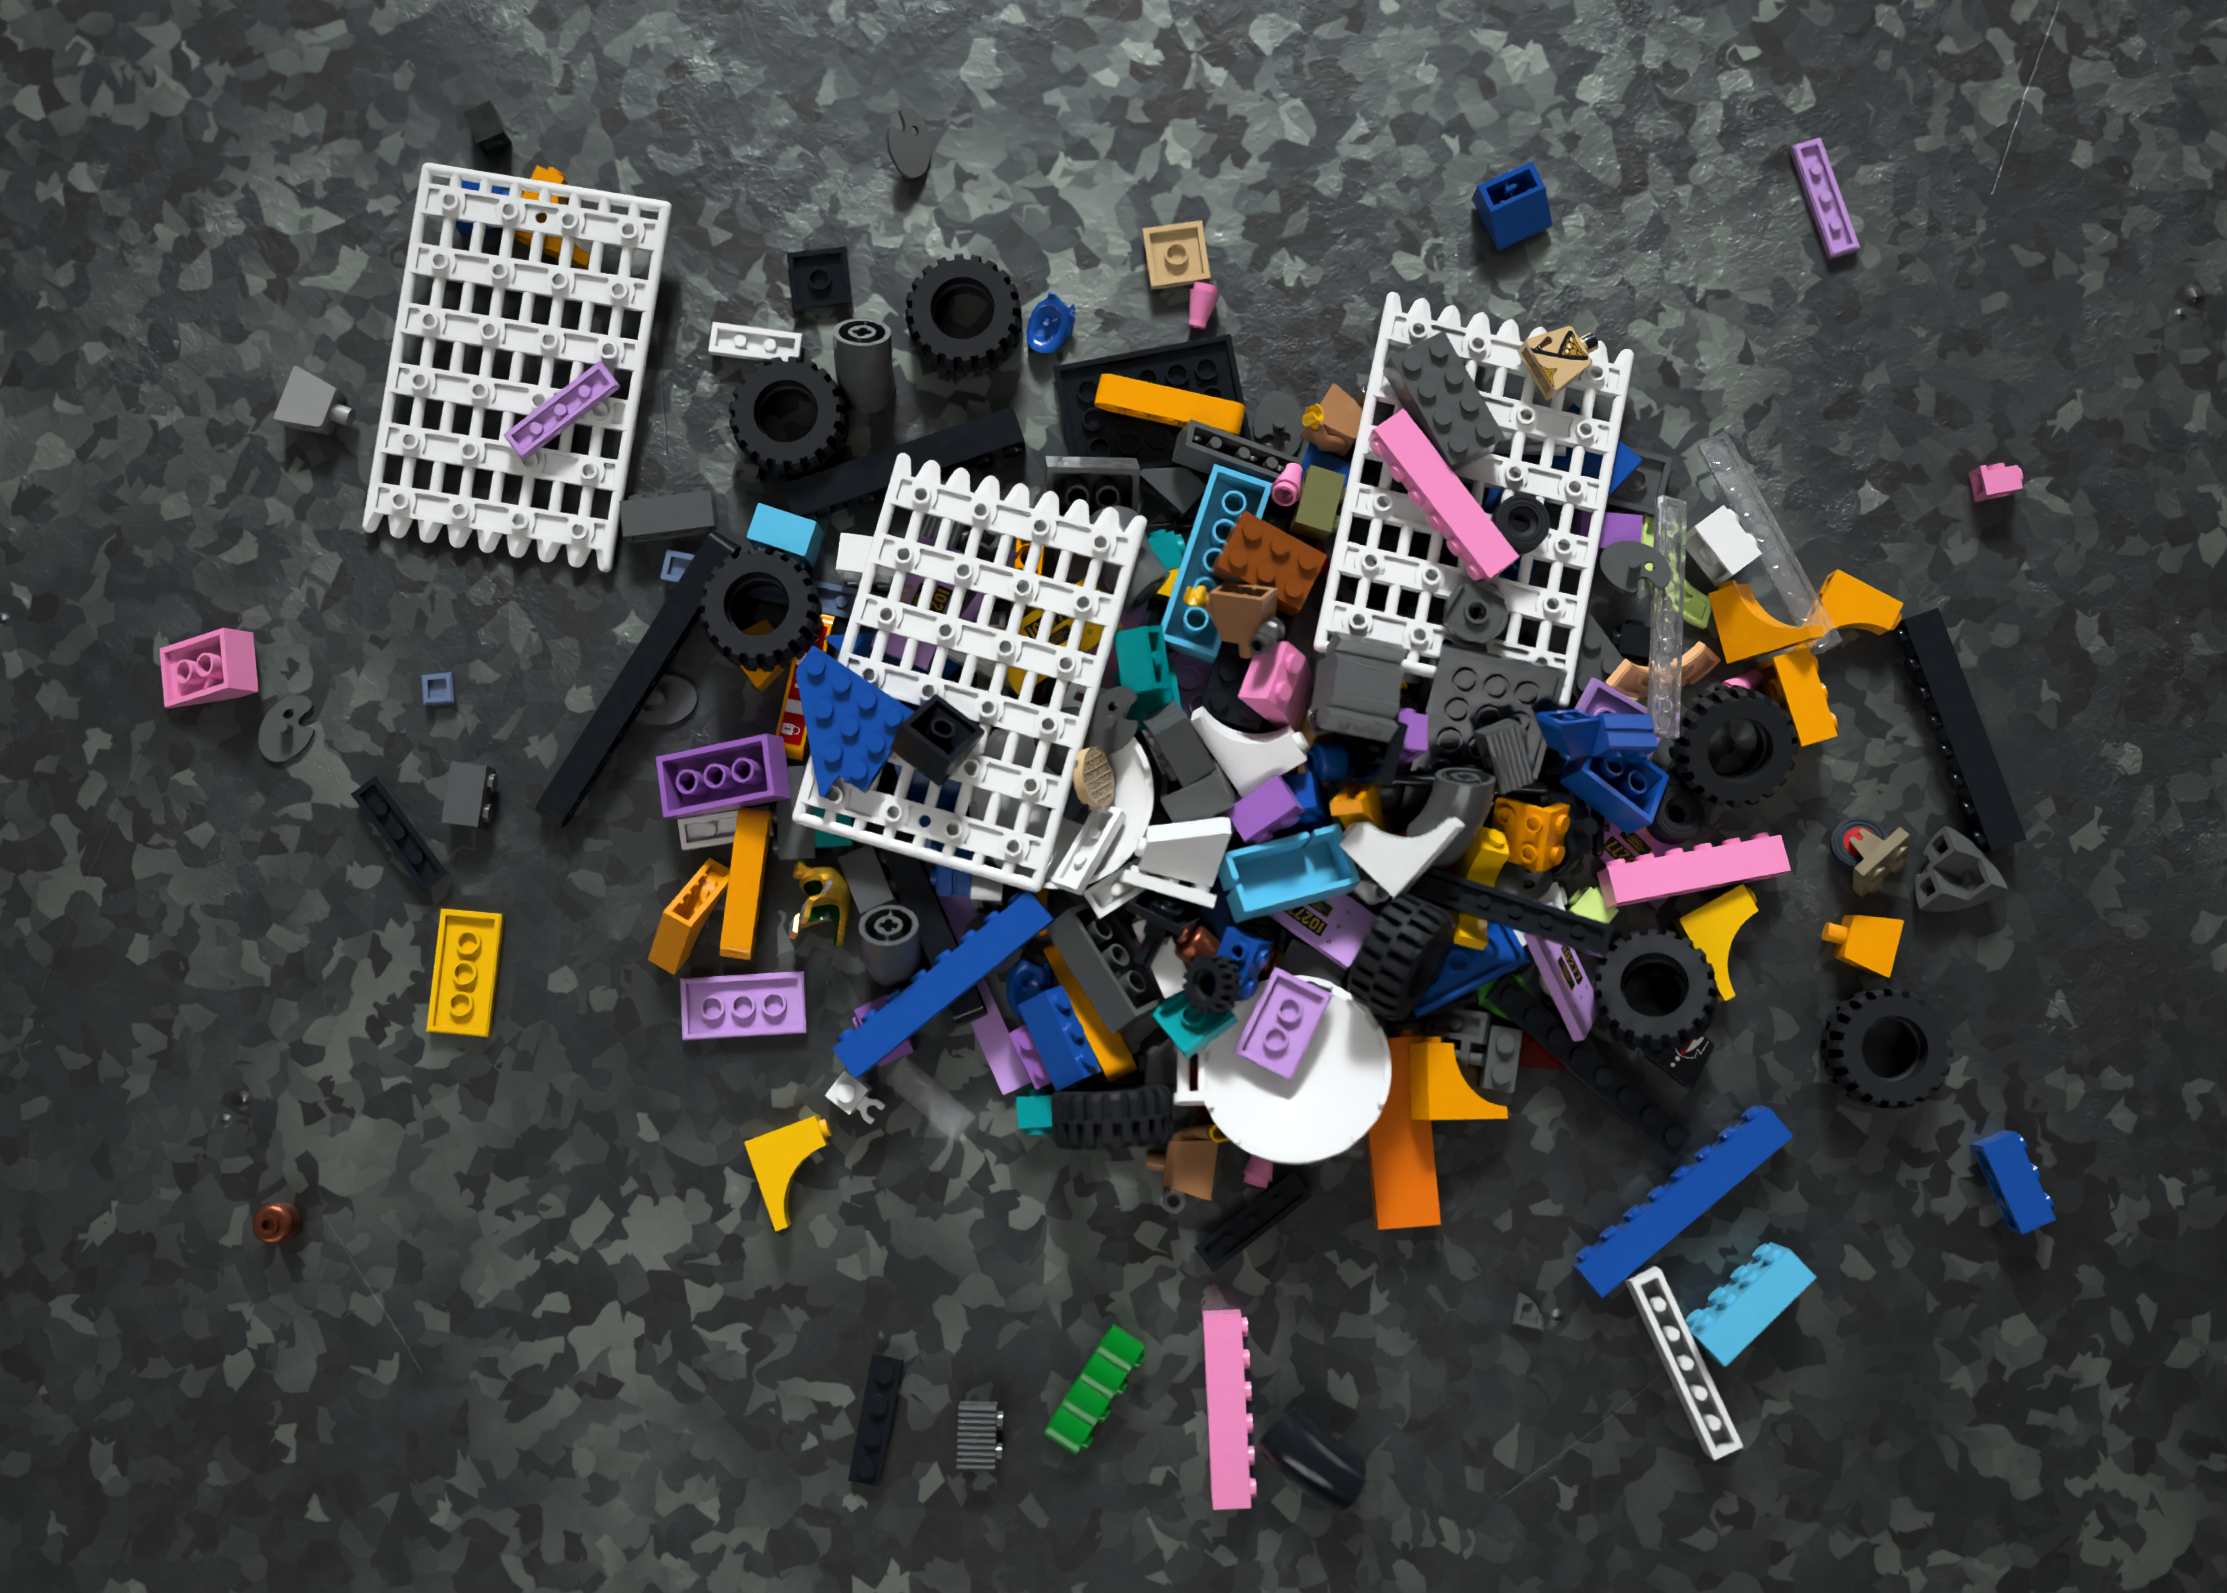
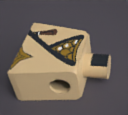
[1517,326,1599,401]

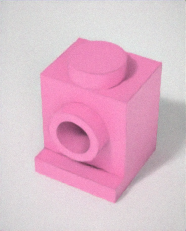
[1968,463,2023,502]

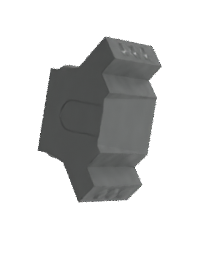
[1311,631,1408,742]

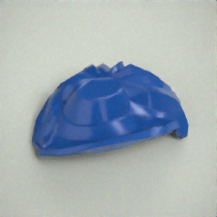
[1026,292,1075,353]
[1006,958,1053,1019]

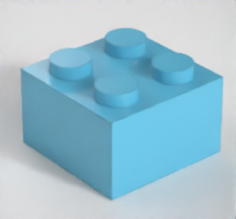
[746,503,825,570]

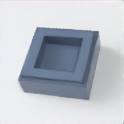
[421,672,457,706]

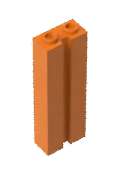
[1366,1029,1441,1230]

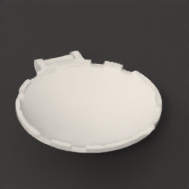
[969,683,1155,889]
[1174,975,1391,1164]

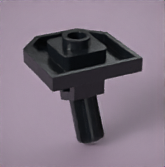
[1125,892,1202,969]

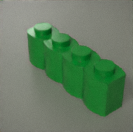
[1043,1323,1146,1455]

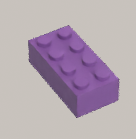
[656,734,791,820]

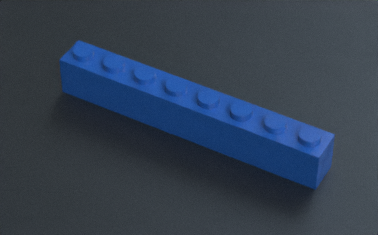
[832,890,1055,1079]
[1571,1105,1794,1298]

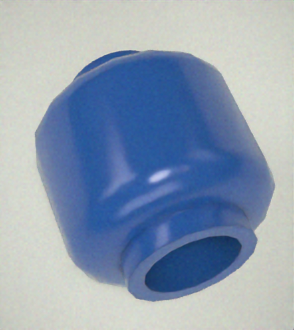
[1304,741,1353,782]

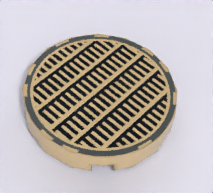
[1073,747,1115,811]

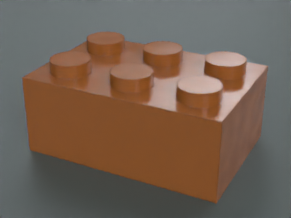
[1209,510,1327,616]

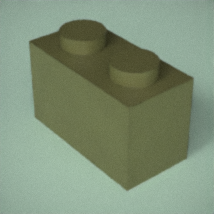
[1289,465,1346,542]

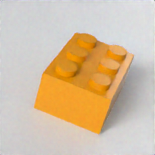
[1755,647,1838,749]

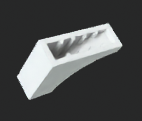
[1191,706,1309,798]
[1339,817,1465,898]

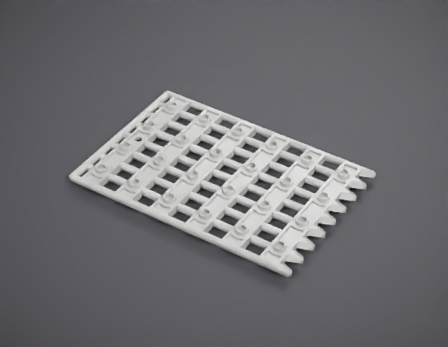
[362,163,672,572]
[1314,292,1634,709]
[792,453,1147,892]

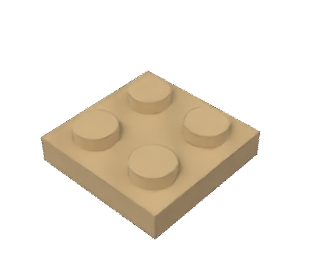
[1142,220,1211,290]

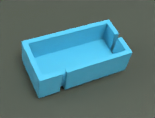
[1217,824,1361,924]
[1685,1242,1817,1367]

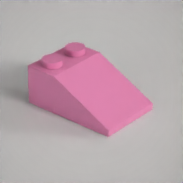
[160,628,259,708]
[1238,641,1315,733]

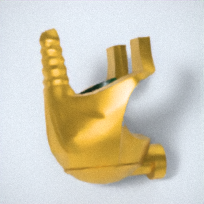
[788,860,851,947]

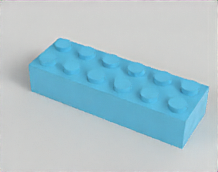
[1160,464,1273,664]

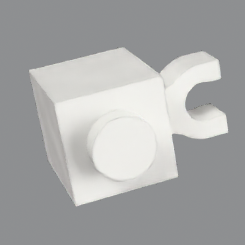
[825,1070,886,1125]

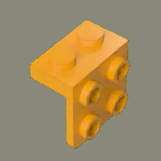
[1491,796,1570,872]

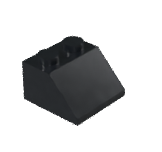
[890,694,985,787]

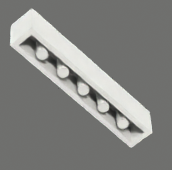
[1624,1264,1743,1460]

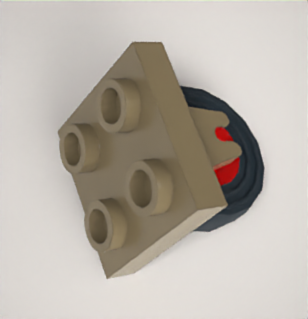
[1830,817,1910,898]

